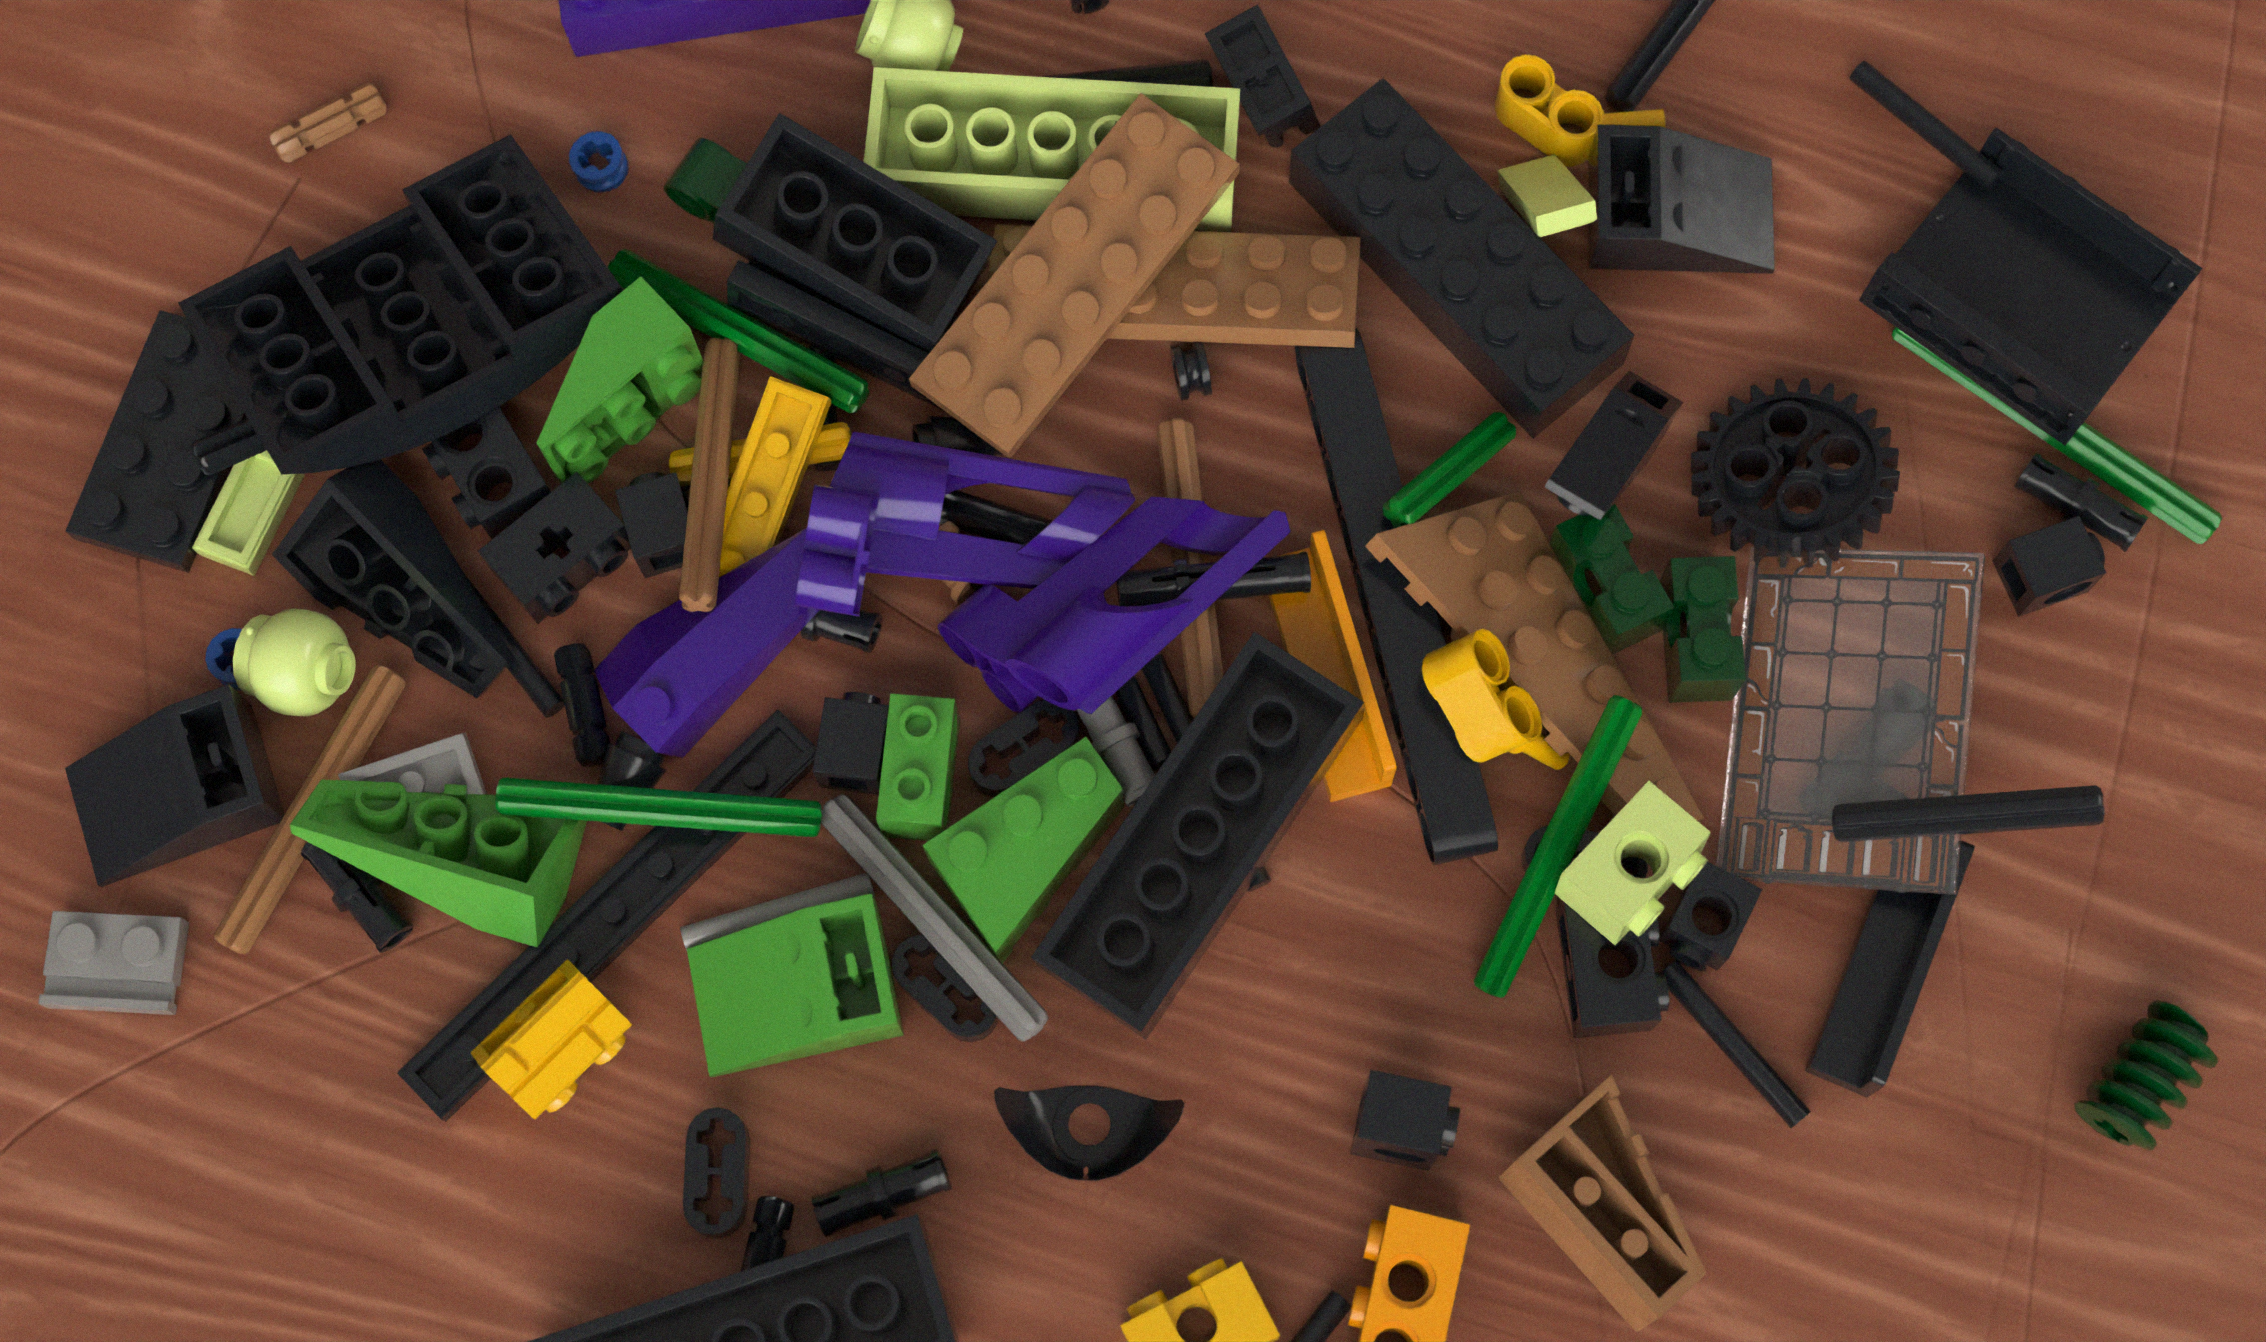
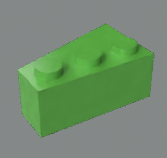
[923,737,1124,963]

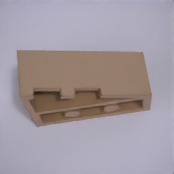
[1498,1074,1707,1333]

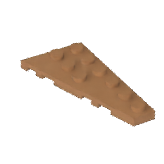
[1365,491,1704,822]

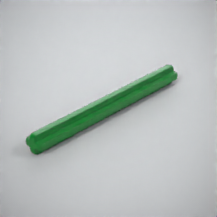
[1892,327,2222,544]

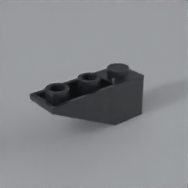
[1544,370,1683,520]

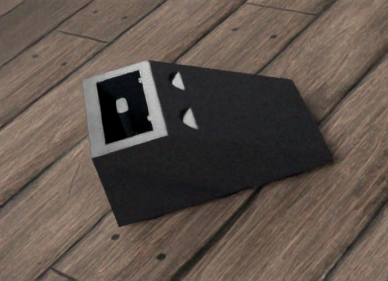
[1588,124,1775,274]
[65,684,285,887]

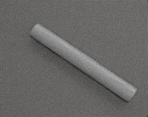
[680,873,875,951]

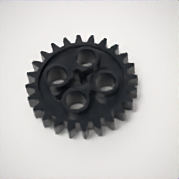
[1691,378,1900,568]

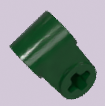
[664,137,747,224]

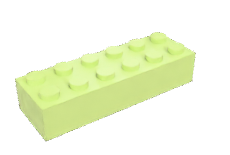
[864,67,1240,232]

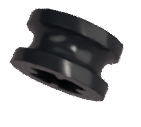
[1170,342,1212,401]

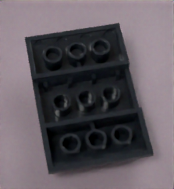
[178,134,622,475]

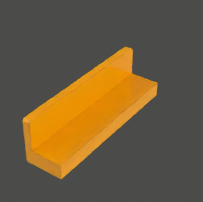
[1268,530,1397,802]

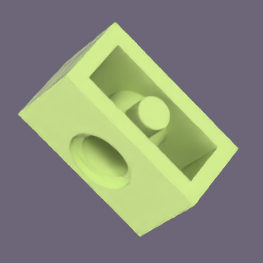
[1555,781,1711,945]

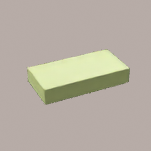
[1497,154,1597,237]
[192,451,305,576]

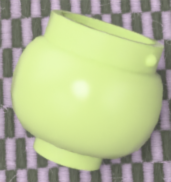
[855,0,963,71]
[233,609,356,717]

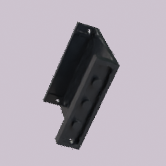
[1858,127,2203,446]

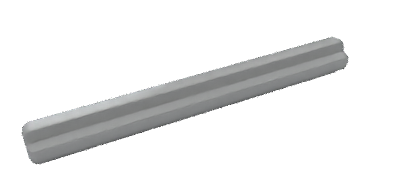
[821,794,1049,1041]

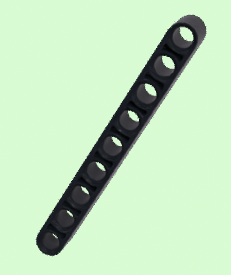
[1295,328,1498,866]

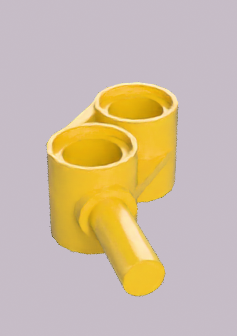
[1495,55,1665,167]
[1422,629,1570,770]

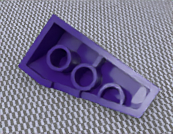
[594,528,819,758]

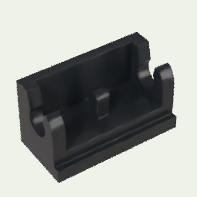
[1204,4,1321,147]

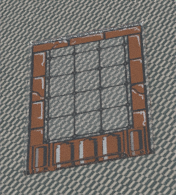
[1716,547,1985,895]

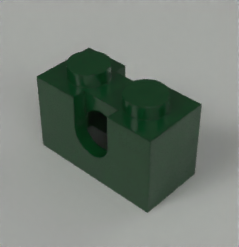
[1549,504,1675,655]
[1659,556,1746,703]

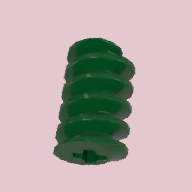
[2074,1000,2218,1151]

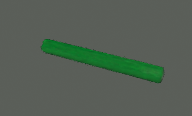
[608,249,870,413]
[1474,695,1642,998]
[495,777,822,837]

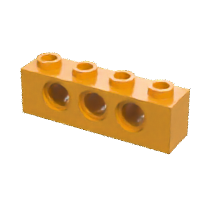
[1348,1205,1470,1342]

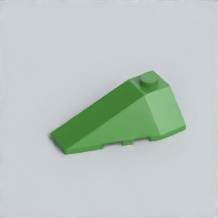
[290,780,587,948]

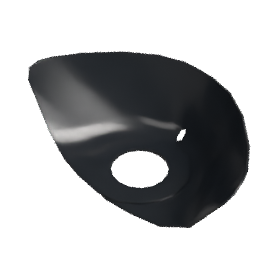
[994,1086,1185,1181]

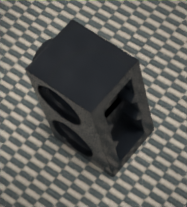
[422,406,551,539]

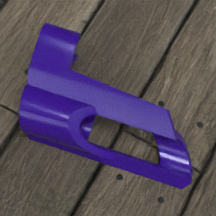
[794,431,1136,617]
[938,497,1291,714]

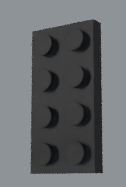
[65,310,247,573]

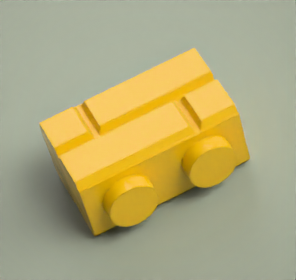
[470,959,632,1119]

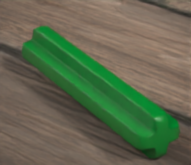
[1382,412,1516,528]

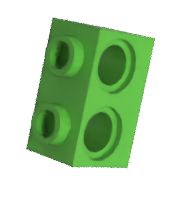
[876,693,960,841]

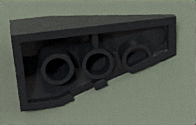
[271,459,515,698]

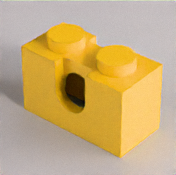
[1120,1258,1280,1342]

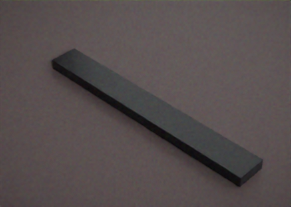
[397,709,817,1122]

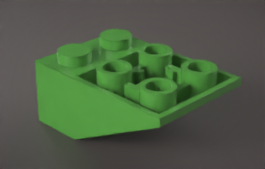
[537,276,703,484]
[687,893,904,1078]

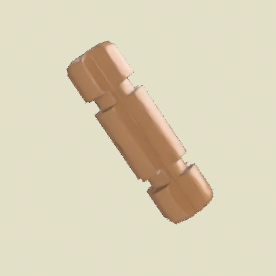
[269,83,387,162]

